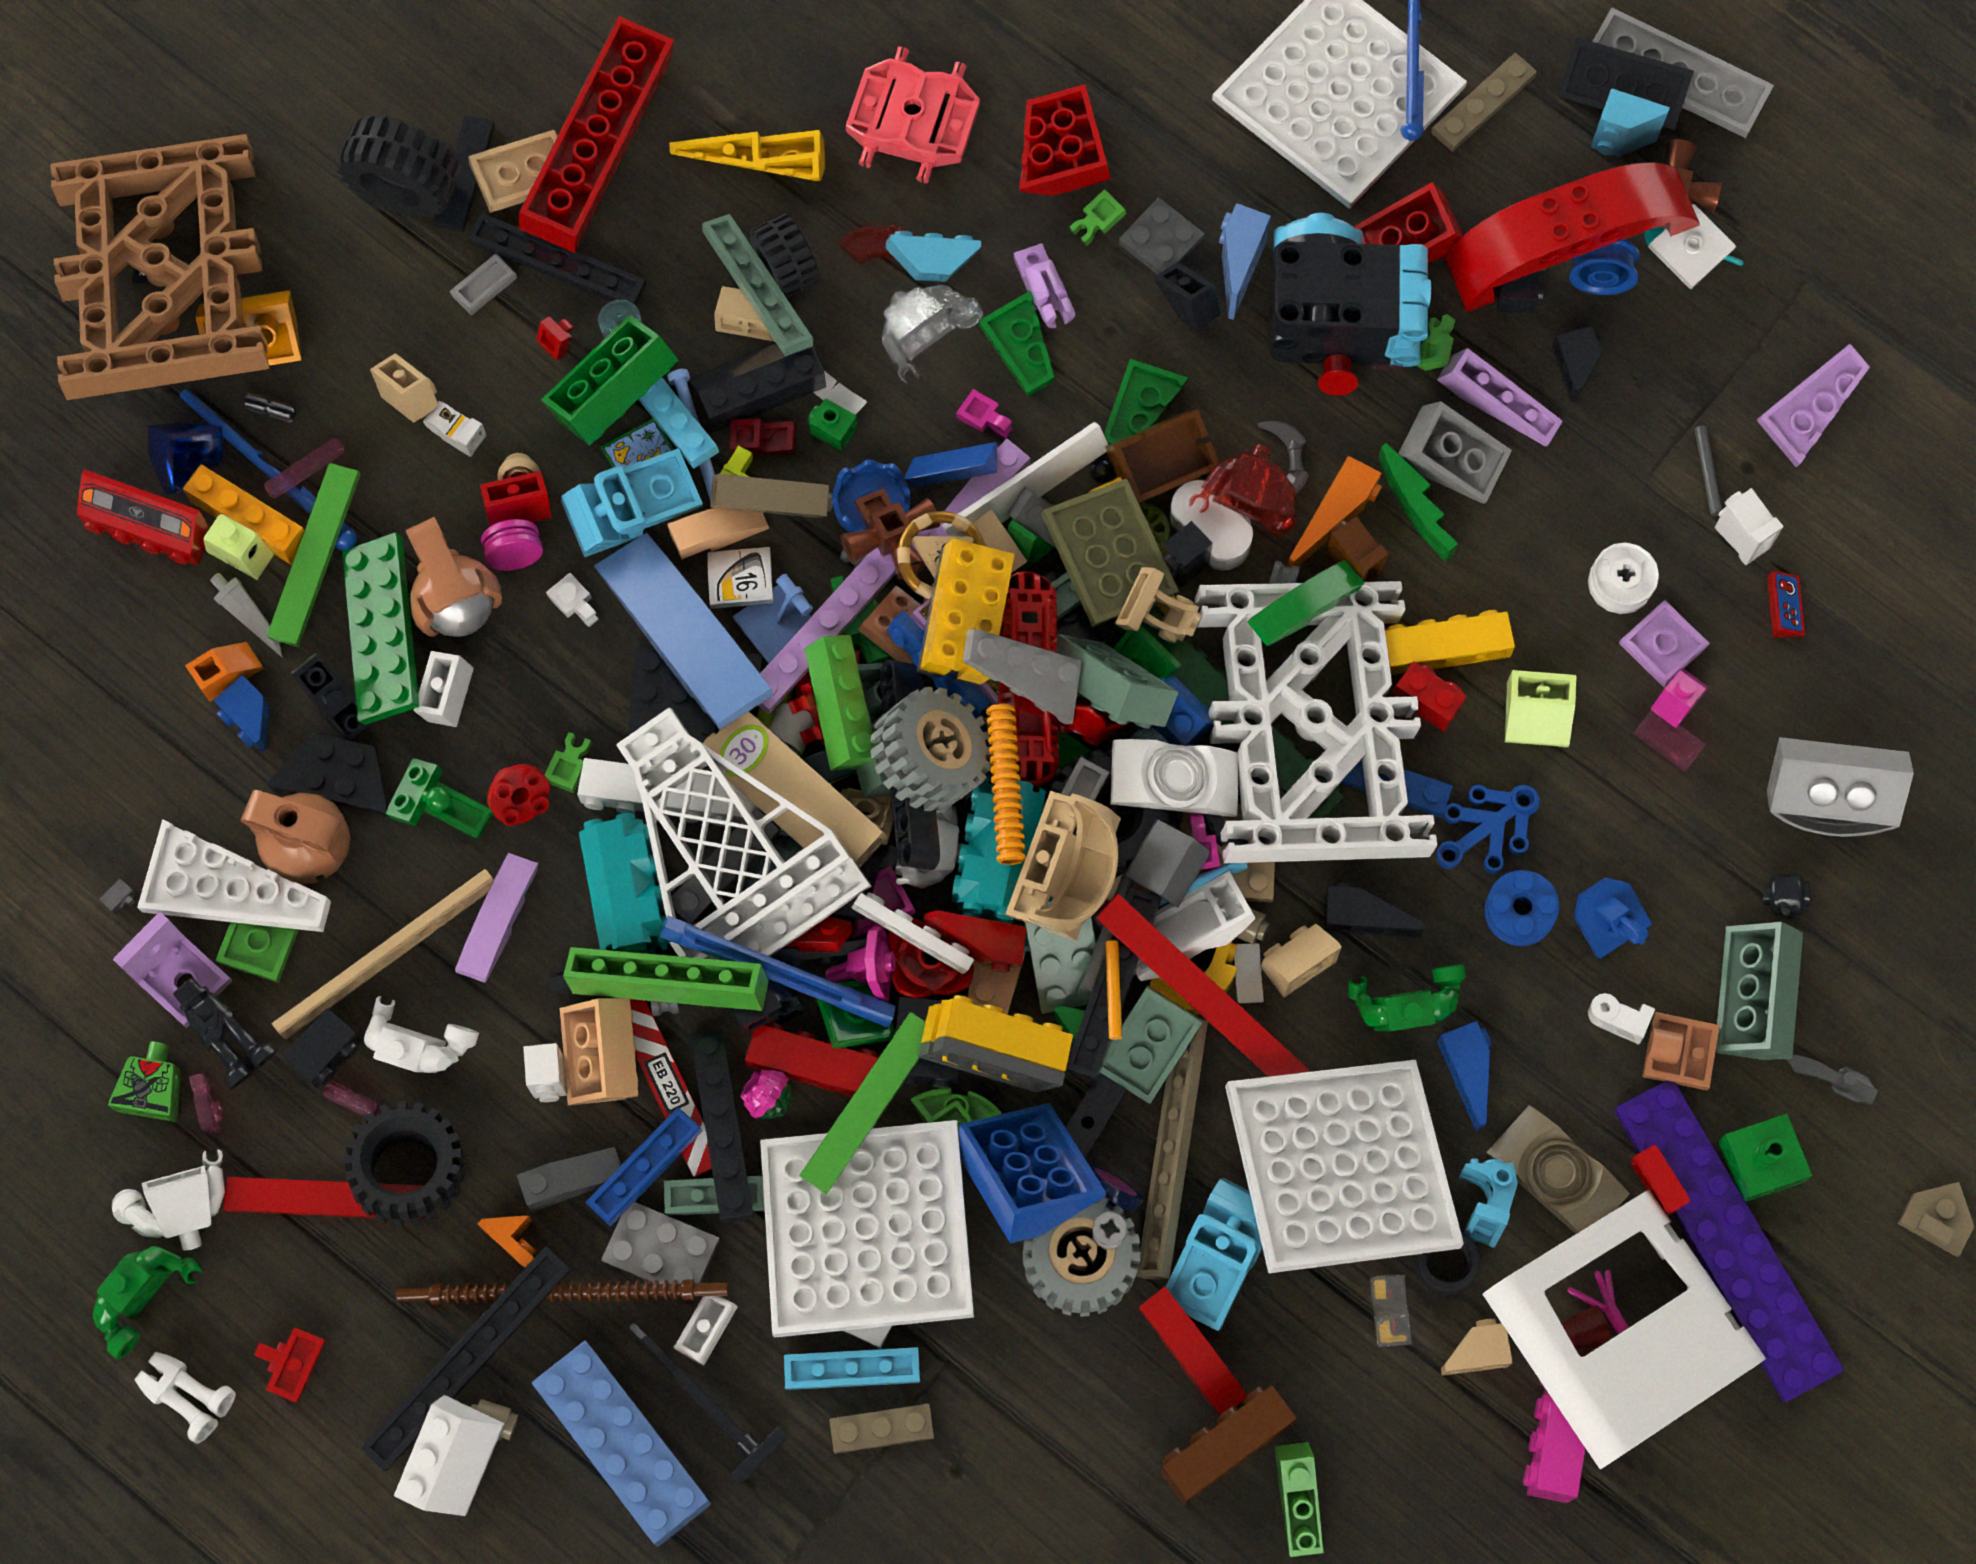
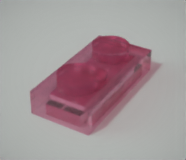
[1633,710,1706,771]

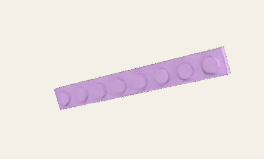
[758,530,930,714]

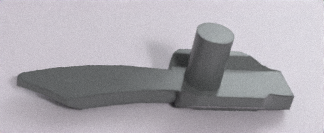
[1786,1055,1878,1104]

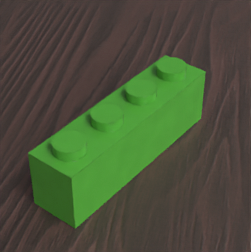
[805,635,875,771]

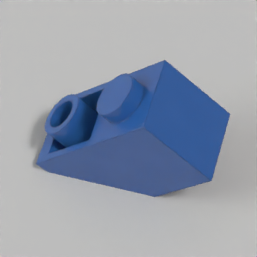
[214,675,270,752]

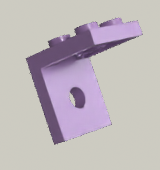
[113,911,232,1028]

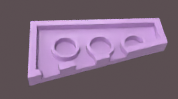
[1757,344,1870,467]

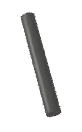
[1694,426,1722,517]

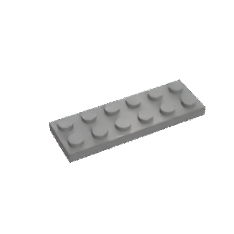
[1592,8,1774,138]

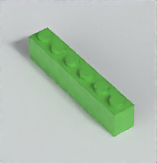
[563,947,769,1011]

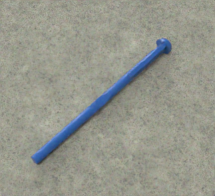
[1400,0,1424,141]
[180,388,357,551]

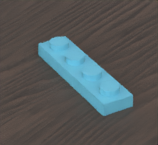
[638,377,719,469]
[784,1347,920,1390]

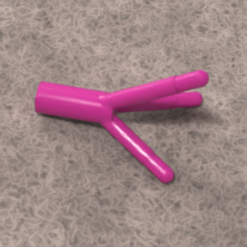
[1567,1270,1629,1335]

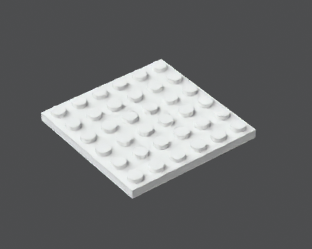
[1212,0,1467,209]
[1225,1060,1464,1273]
[760,1120,974,1337]

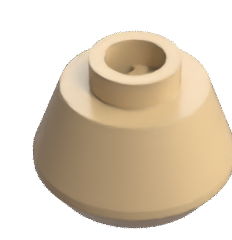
[498,453,540,480]

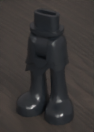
[173,977,279,1090]

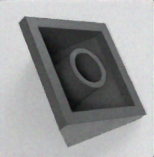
[1124,819,1210,908]

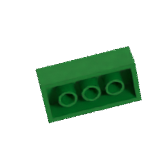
[541,315,679,446]

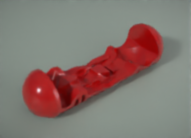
[998,572,1059,789]

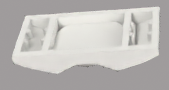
[1110,739,1239,817]
[1136,871,1255,981]

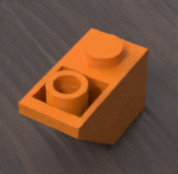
[185,642,264,702]

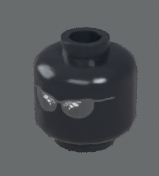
[1763,874,1811,916]

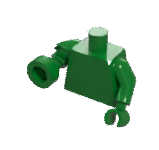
[1348,964,1466,1031]
[92,1246,203,1360]

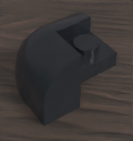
[729,979,805,1035]

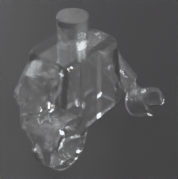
[882,285,983,384]

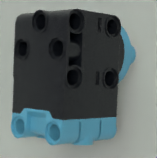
[1269,213,1431,367]

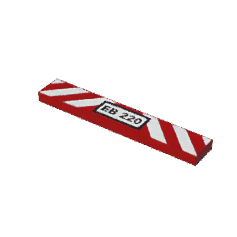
[630,999,712,1179]

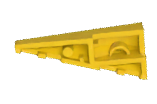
[669,130,825,181]

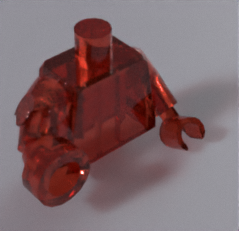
[1189,445,1297,536]

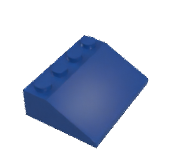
[958,1103,1106,1243]

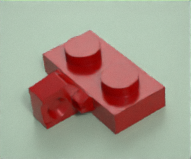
[254,1327,326,1404]

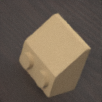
[1261,924,1342,998]

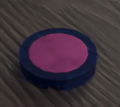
[1089,1164,1143,1211]

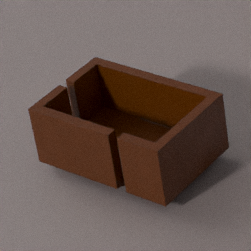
[1105,409,1221,503]

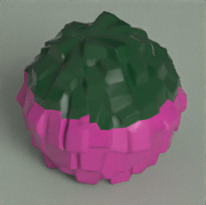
[741,1070,794,1119]

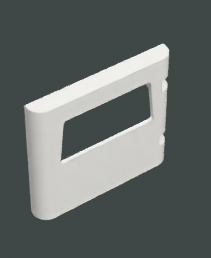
[1483,1190,1766,1469]

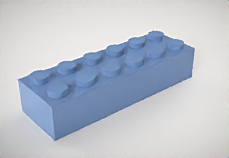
[531,1340,711,1547]

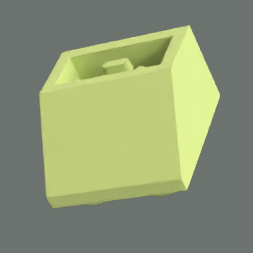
[1505,670,1576,747]

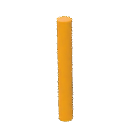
[1105,940,1122,1040]

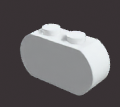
[1170,480,1253,570]

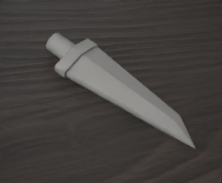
[210,573,282,657]

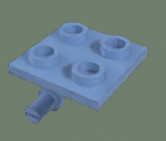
[733,574,813,664]

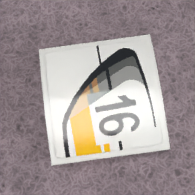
[708,547,774,609]

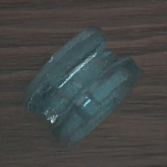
[598,300,643,339]

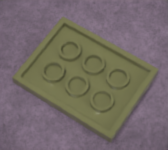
[1041,479,1179,627]

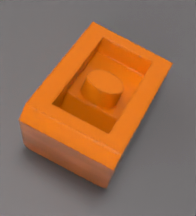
[477,1216,536,1268]

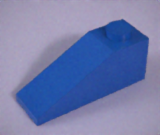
[1437,1021,1491,1132]

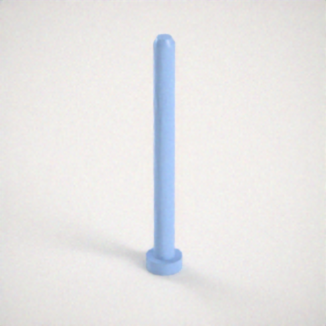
[667,369,715,502]

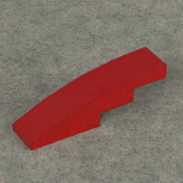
[1138,1287,1247,1416]

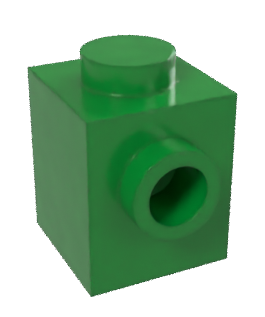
[808,398,858,452]

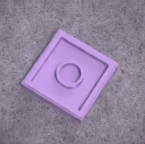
[1619,600,1710,687]

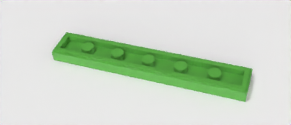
[267,463,361,647]
[799,1012,925,1195]

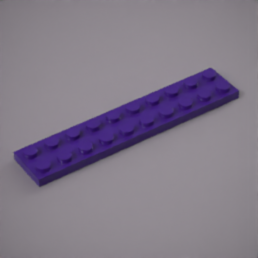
[1614,1081,1844,1403]

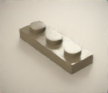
[829,1404,934,1454]

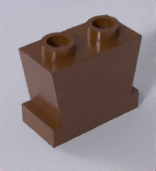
[1325,516,1389,582]

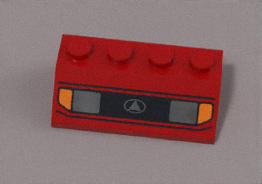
[76,469,210,565]

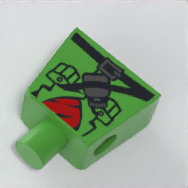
[108,1041,181,1122]

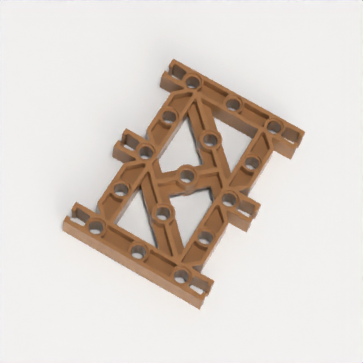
[51,134,269,400]

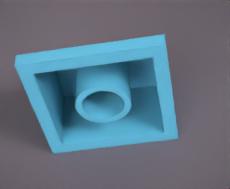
[1590,88,1670,157]

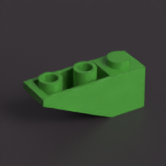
[1275,1442,1324,1557]

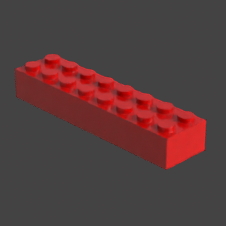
[519,16,674,253]

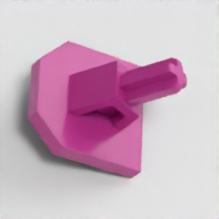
[825,926,896,1003]

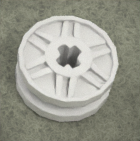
[1588,543,1659,614]

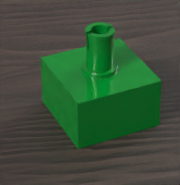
[1718,1114,1812,1202]

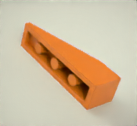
[1287,456,1383,567]

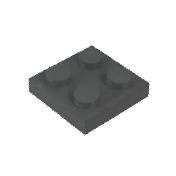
[1119,197,1205,275]

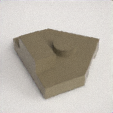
[1897,1182,1975,1257]

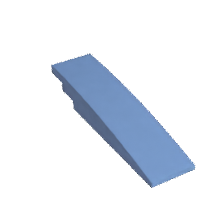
[594,532,773,730]

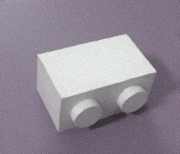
[413,651,474,727]
[523,1043,567,1102]

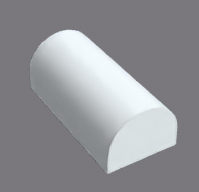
[674,1296,738,1366]

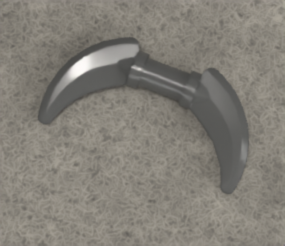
[1258,421,1309,504]

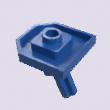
[1573,878,1652,959]

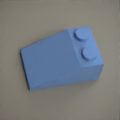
[1219,203,1271,320]

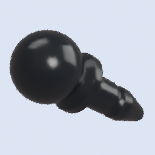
[1081,425,1114,482]

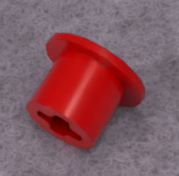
[1318,354,1358,396]

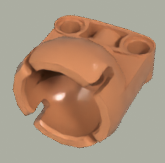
[240,790,351,885]

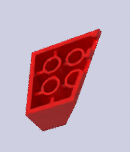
[1019,84,1111,196]

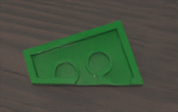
[979,291,1054,397]
[1104,359,1188,445]

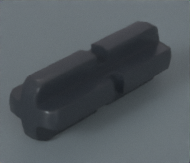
[243,392,297,423]

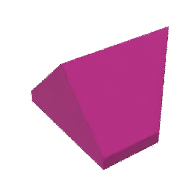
[852,865,916,937]

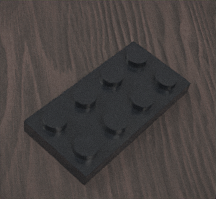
[1558,37,1694,131]

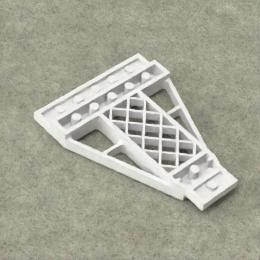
[616,707,871,960]

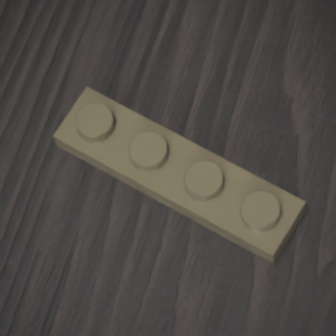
[1431,52,1537,152]

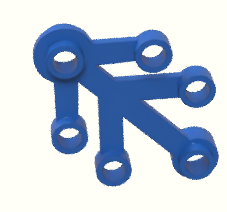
[1436,785,1540,874]

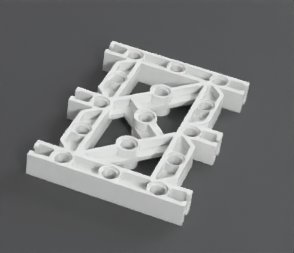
[1194,581,1437,863]

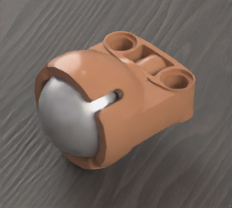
[406,517,502,637]

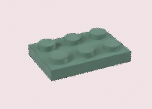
[1025,917,1096,1014]
[1100,985,1203,1104]

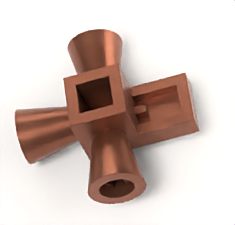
[1631,139,1722,229]
[841,488,940,579]

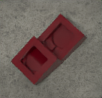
[729,418,797,455]

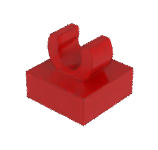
[536,316,574,361]

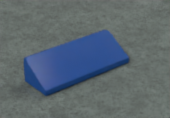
[905,442,997,488]

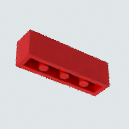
[745,1022,879,1097]

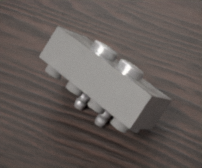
[1767,737,1914,837]

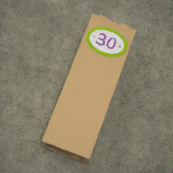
[703,711,888,868]

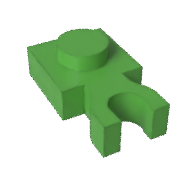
[1070,189,1127,246]
[1417,314,1455,371]
[545,732,592,793]

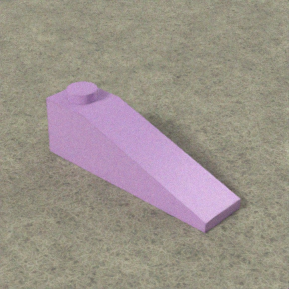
[1437,348,1562,446]
[929,439,1030,536]

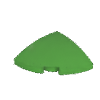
[911,1089,1002,1131]

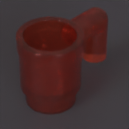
[1561,1305,1611,1347]

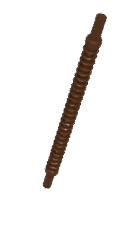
[396,1279,729,1305]

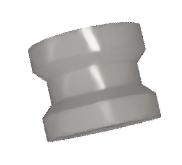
[1093,1212,1127,1249]

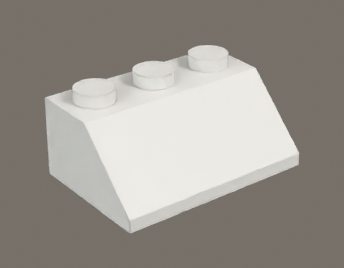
[394,1395,504,1516]

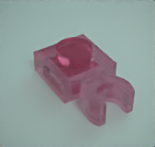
[189,1074,223,1135]

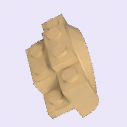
[1006,791,1121,941]

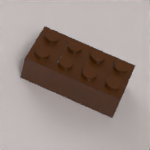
[1160,1385,1297,1506]

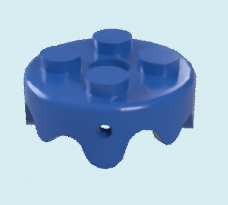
[832,460,910,533]

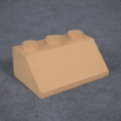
[560,998,638,1105]

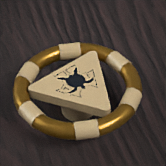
[897,511,986,600]

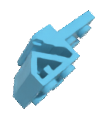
[561,448,703,557]
[1166,1178,1263,1331]

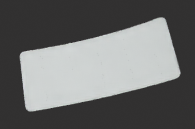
[813,371,867,415]
[1234,943,1264,1003]

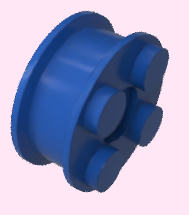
[1569,239,1639,295]
[1484,870,1559,946]

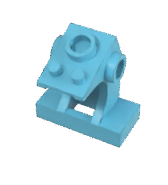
[1459,1159,1518,1248]

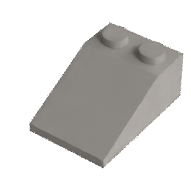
[1398,401,1512,504]

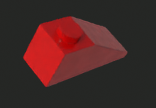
[924,910,1026,973]

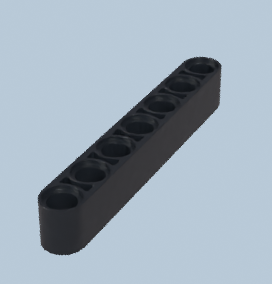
[879,660,940,870]

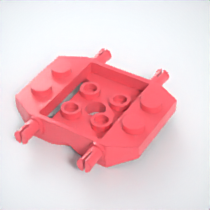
[846,47,980,183]

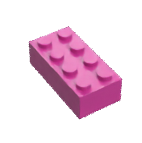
[1523,1381,1586,1503]

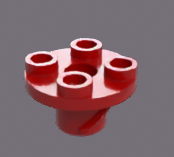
[487,764,550,826]

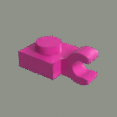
[956,389,1013,439]
[1189,814,1220,870]

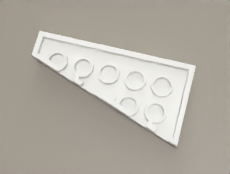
[137,819,331,932]

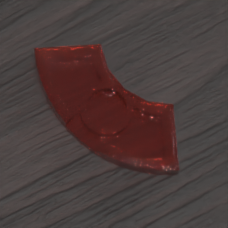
[839,225,918,265]

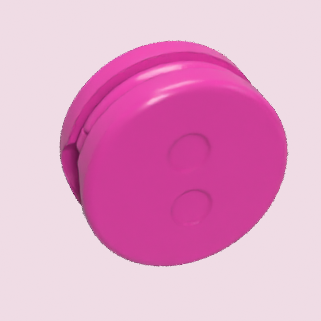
[481,519,543,571]

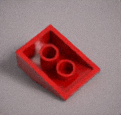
[1353,182,1464,263]

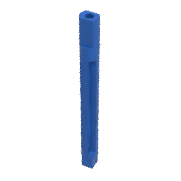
[659,915,896,1027]

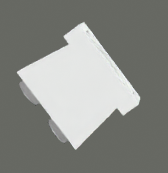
[1714,488,1784,565]

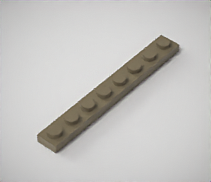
[1136,1018,1208,1279]

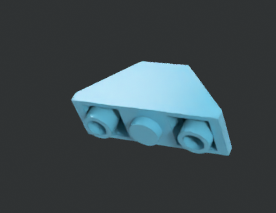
[886,231,981,282]

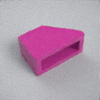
[1650,669,1709,728]

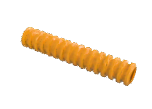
[986,703,1026,865]

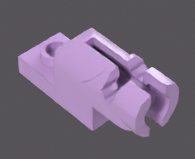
[1014,243,1075,328]

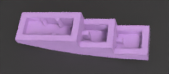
[455,853,538,983]

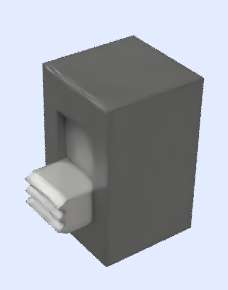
[99,879,136,915]

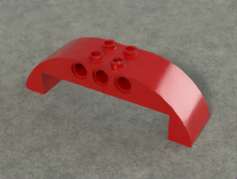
[1445,163,1700,312]

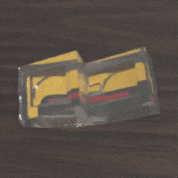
[1370,1274,1411,1347]

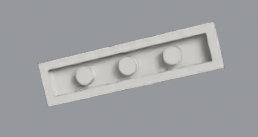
[851,892,974,974]

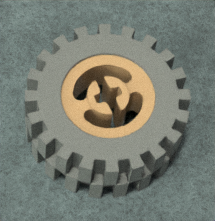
[870,687,993,811]
[1023,1197,1141,1317]

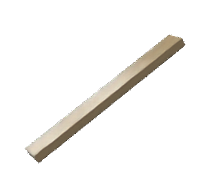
[271,869,494,1039]

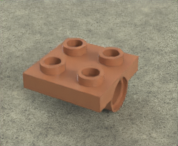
[858,585,927,663]
[1642,1012,1720,1091]

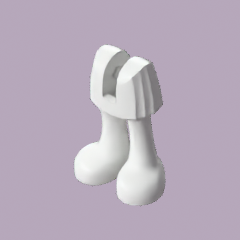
[135,1352,236,1444]

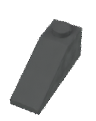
[517,1147,621,1212]

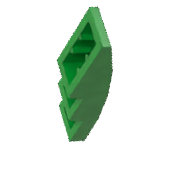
[1379,443,1458,562]
[1247,560,1365,646]

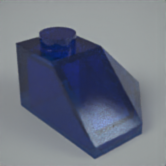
[148,423,223,495]

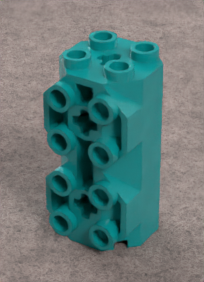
[952,778,1046,924]
[579,813,671,955]

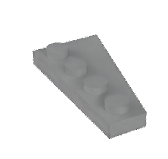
[963,628,1082,725]

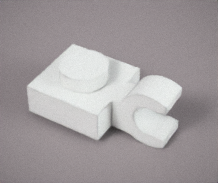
[546,573,599,627]

